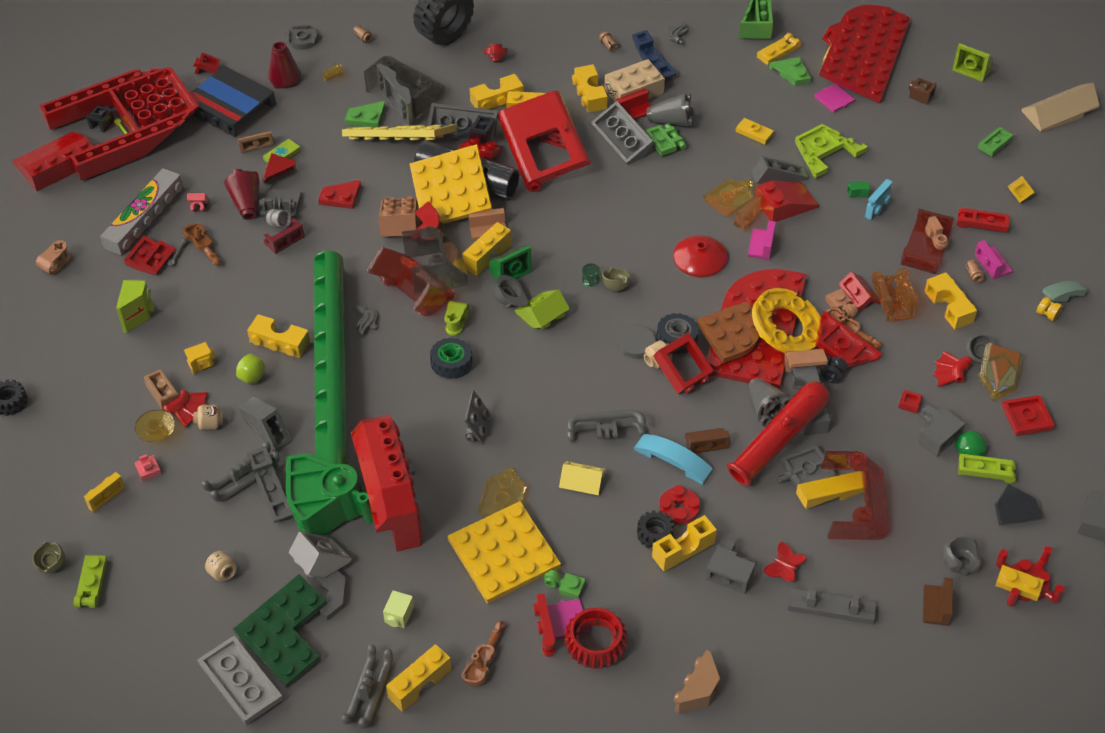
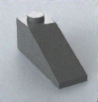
[751,156,809,184]

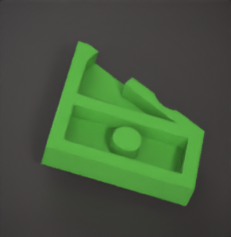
[769,57,811,86]
[345,101,386,128]

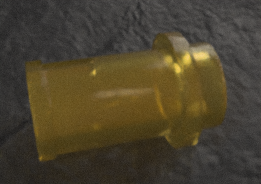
[321,63,343,81]

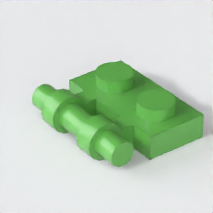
[645,123,687,156]

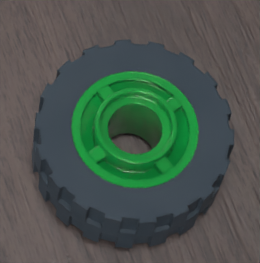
[430,338,472,379]

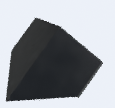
[457,115,495,143]

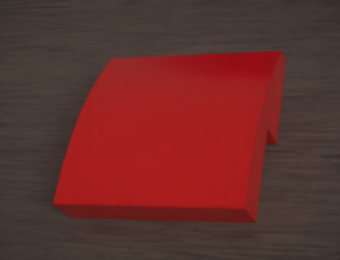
[124,236,176,275]

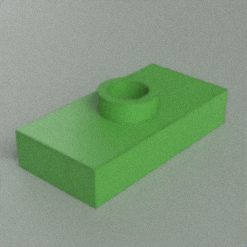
[978,127,1013,157]

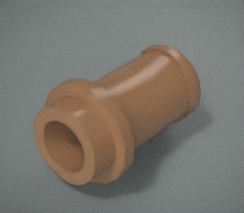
[353,25,373,43]
[599,31,618,52]
[965,260,984,283]

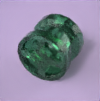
[582,263,600,287]

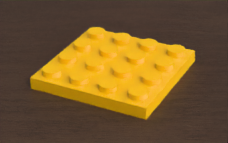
[410,144,493,224]
[448,501,561,604]

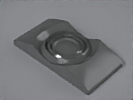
[377,64,413,126]

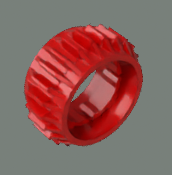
[564,607,628,669]

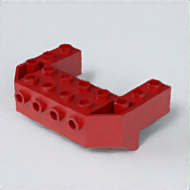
[351,414,423,552]

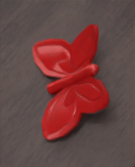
[763,542,807,582]

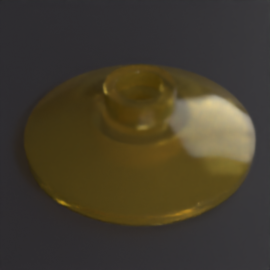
[135,409,175,442]

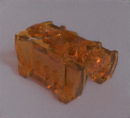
[872,268,919,321]

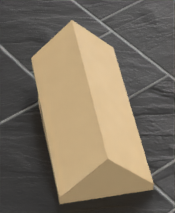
[1022,83,1099,132]

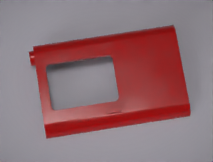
[498,90,591,192]

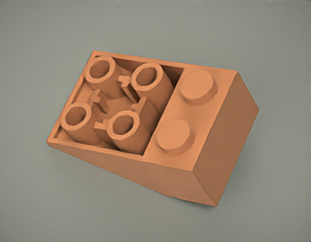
[379,196,417,237]

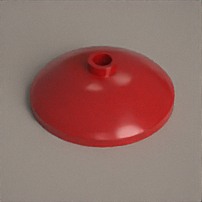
[673,235,728,277]

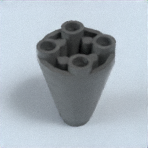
[647,92,694,127]
[748,378,791,427]

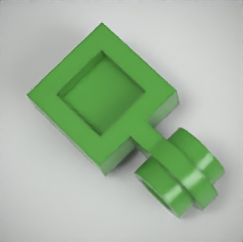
[544,570,586,599]

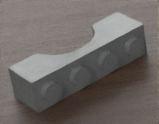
[790,365,832,435]

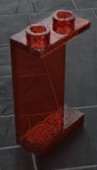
[900,208,954,274]

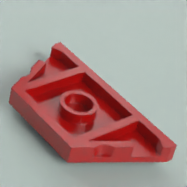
[815,311,882,368]

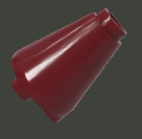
[268,41,301,89]
[224,169,260,220]

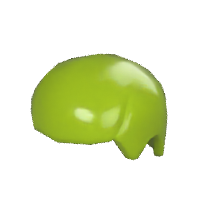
[236,354,265,384]

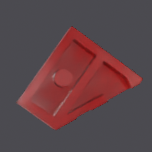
[318,180,361,209]

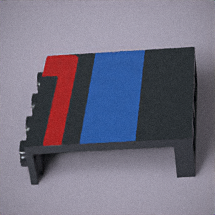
[190,66,276,138]

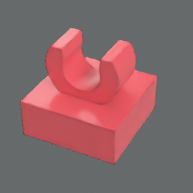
[187,193,209,212]
[134,454,161,482]

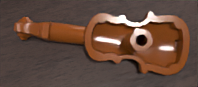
[183,223,221,266]
[826,307,882,349]
[461,620,505,687]

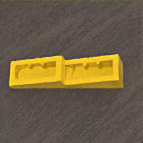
[796,470,877,509]

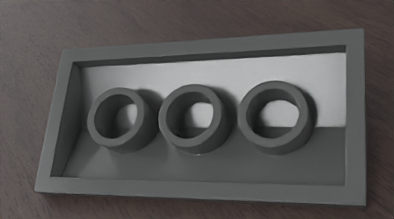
[591,101,654,165]
[427,103,498,142]

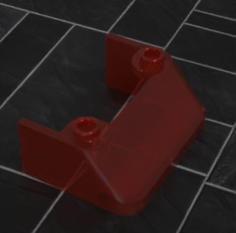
[366,246,457,316]
[821,451,890,540]

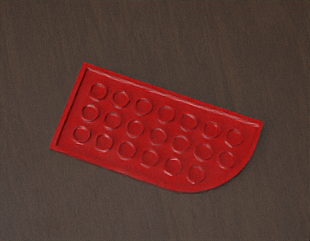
[818,5,911,103]
[707,269,807,389]

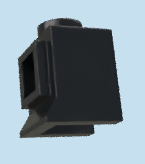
[86,105,114,133]

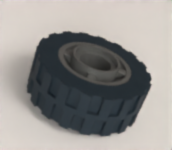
[656,313,699,354]

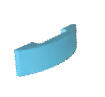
[634,434,713,485]

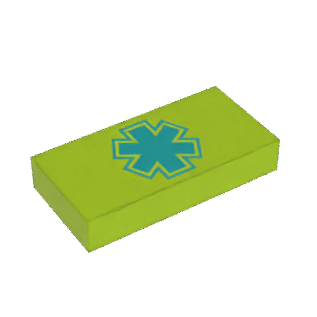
[263,139,301,162]

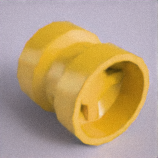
[1036,296,1063,321]

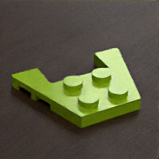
[795,124,868,179]

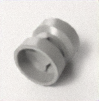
[266,209,291,228]

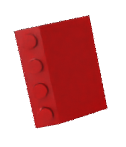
[12,131,93,191]

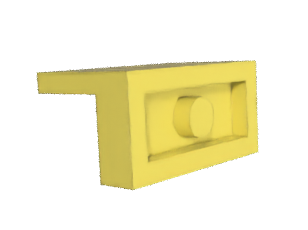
[559,461,605,495]

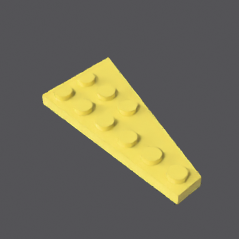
[342,124,457,140]

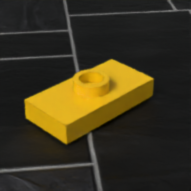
[735,118,774,145]

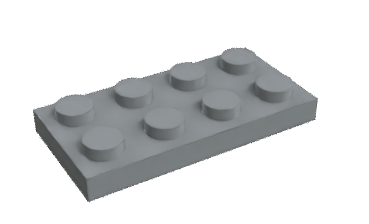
[197,636,283,725]

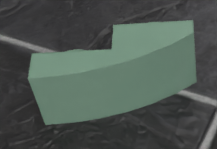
[1042,281,1087,303]

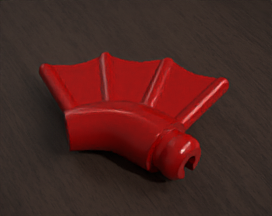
[933,351,972,387]
[163,390,208,428]

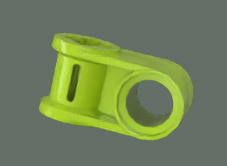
[444,301,469,336]

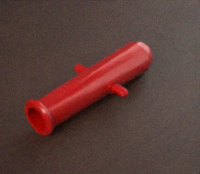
[727,381,830,487]

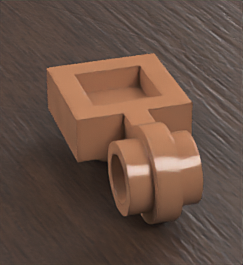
[925,216,949,250]
[825,289,858,318]

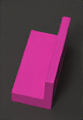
[748,221,776,260]
[975,240,1013,279]

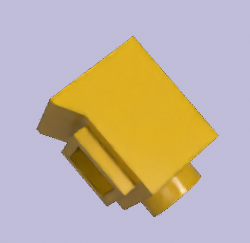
[184,342,216,375]

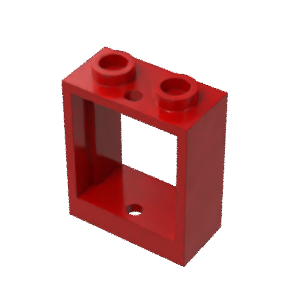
[653,332,714,394]

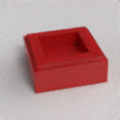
[898,390,923,414]

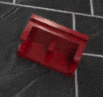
[263,218,305,254]

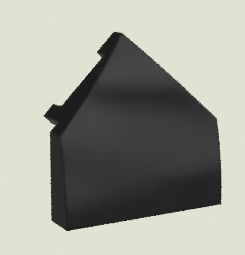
[994,484,1041,525]

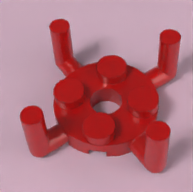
[996,546,1065,607]

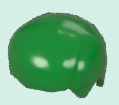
[954,431,987,456]

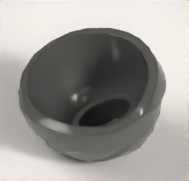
[966,334,996,364]

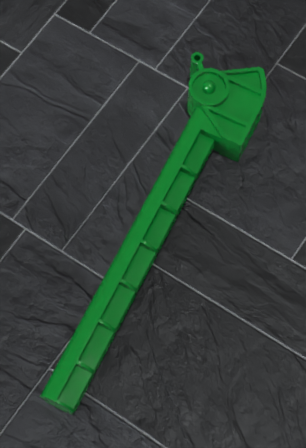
[286,251,374,536]

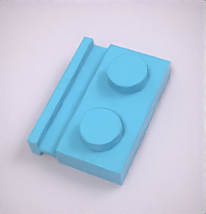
[865,179,893,220]

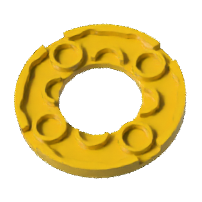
[752,288,821,353]

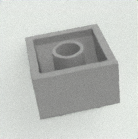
[288,531,352,578]

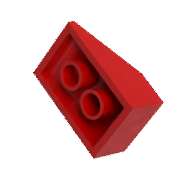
[755,180,819,222]

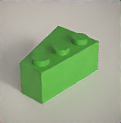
[739,0,773,39]

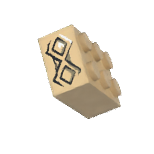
[604,59,665,102]

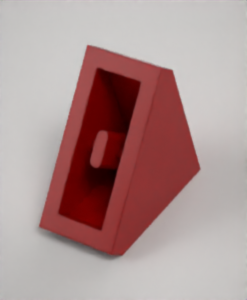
[262,153,297,183]

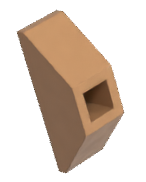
[673,650,720,713]

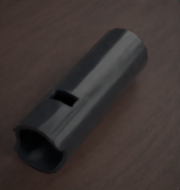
[414,140,520,200]

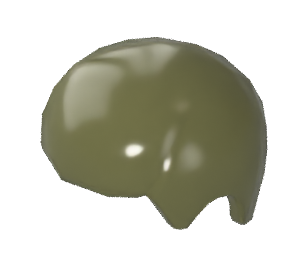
[602,267,631,292]
[32,542,65,573]

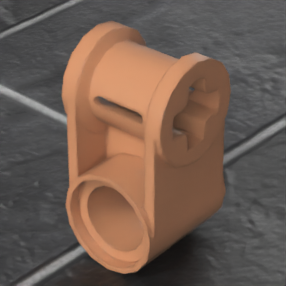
[36,240,72,275]

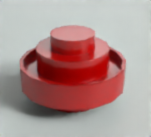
[484,44,508,61]

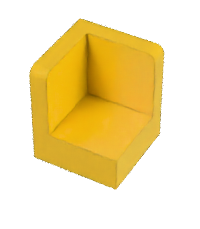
[1007,176,1035,203]

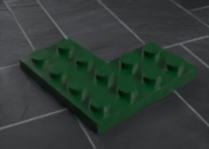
[233,574,327,688]

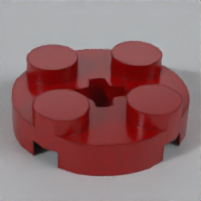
[659,485,700,525]

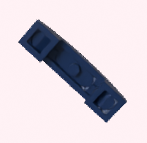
[632,30,676,79]

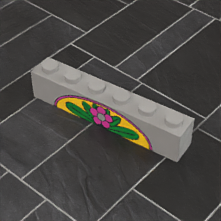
[100,168,183,256]

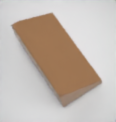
[238,131,274,153]
[144,369,179,410]

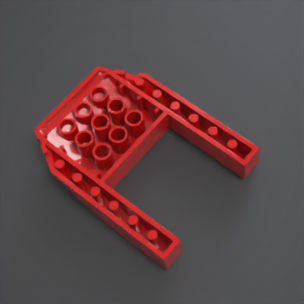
[39,67,199,181]

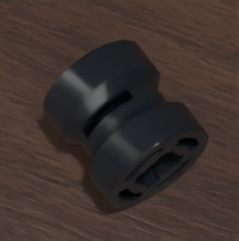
[822,356,847,384]

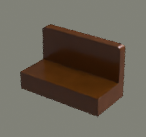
[685,428,730,454]
[923,577,953,626]

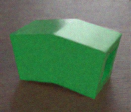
[847,181,870,198]

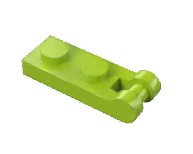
[958,454,1016,483]
[73,555,108,608]

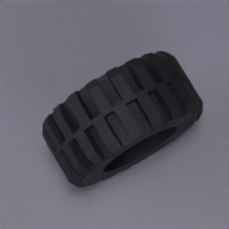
[413,0,474,45]

